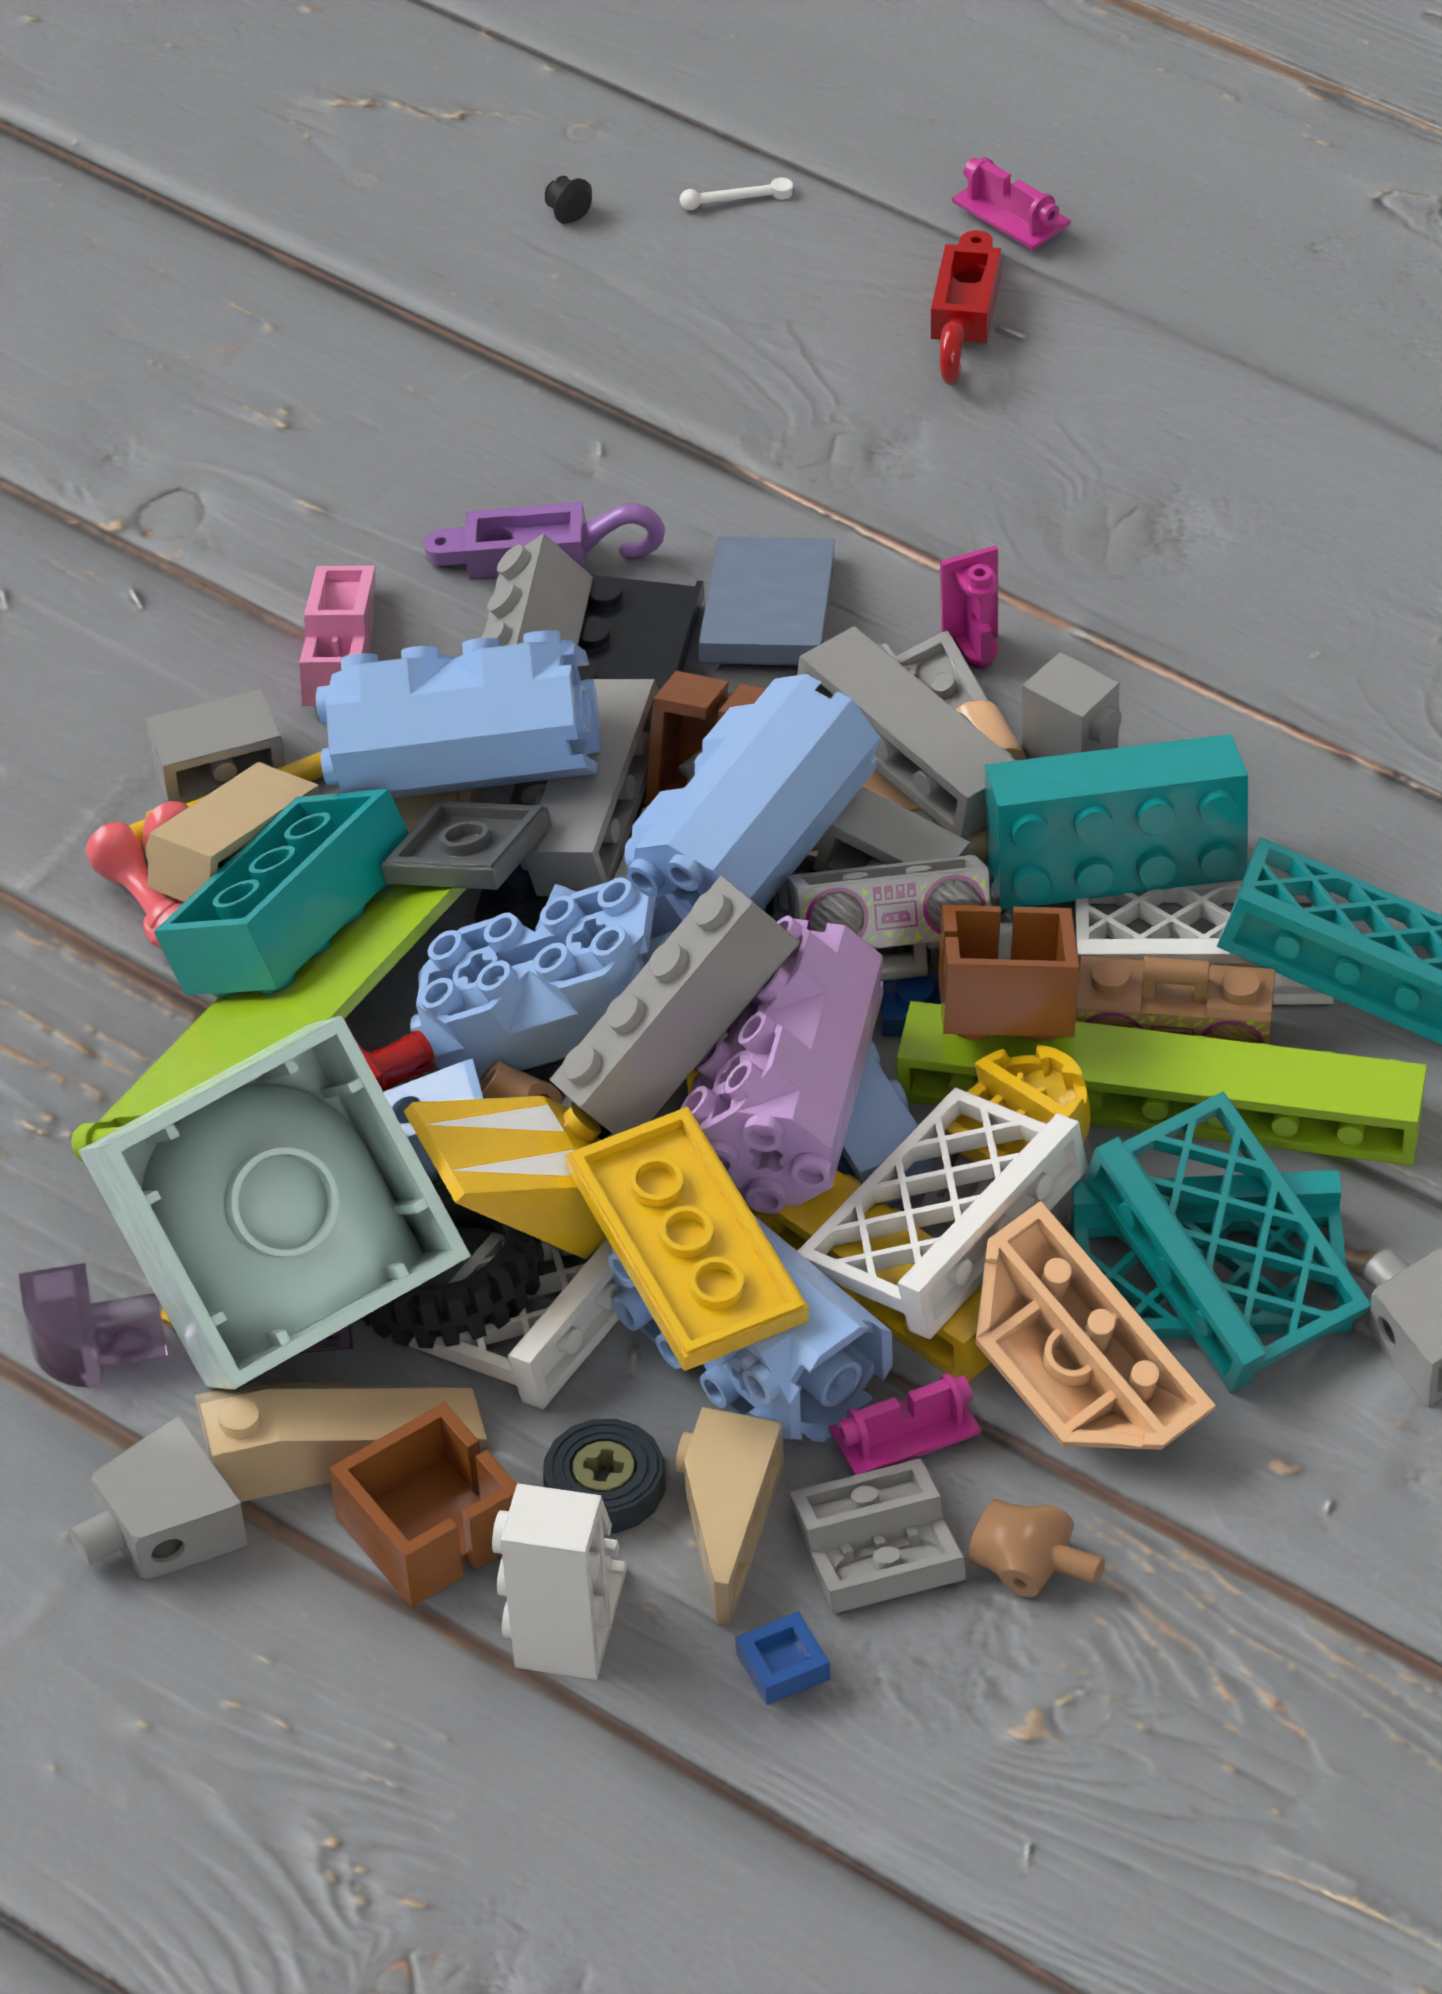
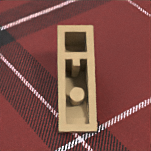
[676,1407,784,1626]

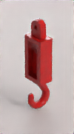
[930,230,1001,385]

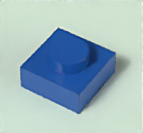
[882,973,941,1037]
[735,1611,830,1706]

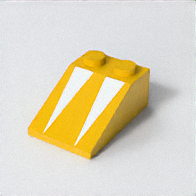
[403,1096,607,1259]

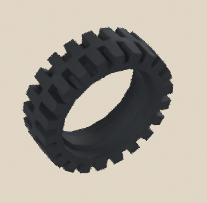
[361,1172,545,1349]

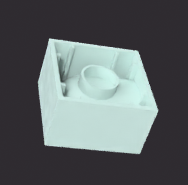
[78,1016,471,1389]

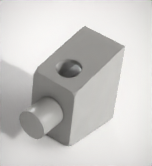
[1363,1248,1442,1408]
[69,1416,248,1580]

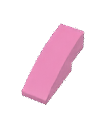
[299,565,376,706]

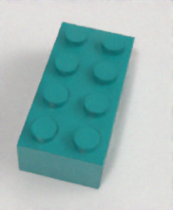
[984,734,1248,910]
[153,788,409,998]

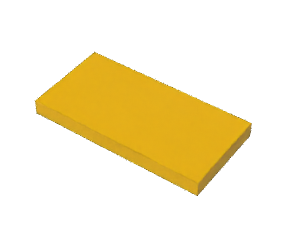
[566,1107,809,1371]

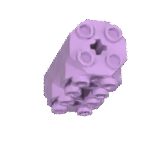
[680,916,883,1214]

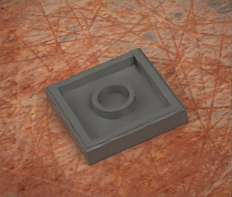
[381,801,552,890]

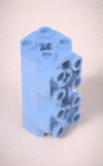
[316,630,601,799]
[625,674,880,915]
[410,877,687,1080]
[608,1215,893,1442]

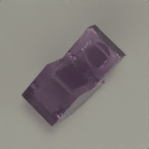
[19,1263,168,1388]

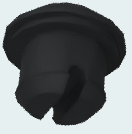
[545,176,592,224]

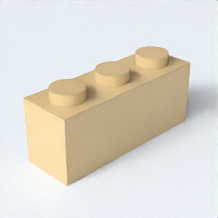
[145,762,319,902]

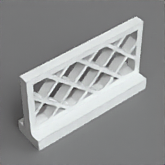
[1075,881,1333,1005]
[797,1087,1088,1339]
[409,1232,619,1410]

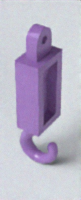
[423,502,665,579]

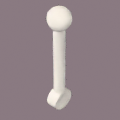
[679,177,793,211]

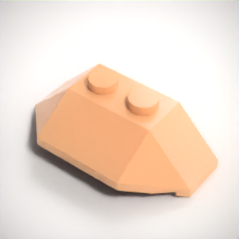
[975,1201,1216,1450]

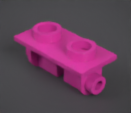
[952,157,1071,250]
[940,545,998,669]
[829,1373,982,1475]

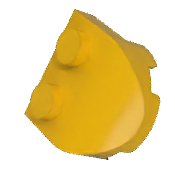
[944,1045,1091,1162]

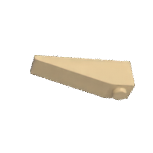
[195,1380,488,1502]

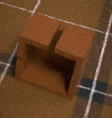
[645,671,766,807]
[938,905,1079,1042]
[329,1402,517,1608]

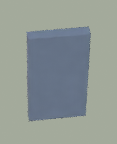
[699,537,835,666]

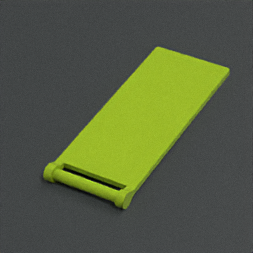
[71,884,467,1162]

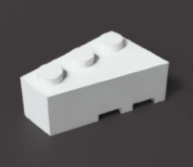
[492,1483,627,1680]

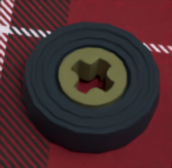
[543,1419,665,1533]

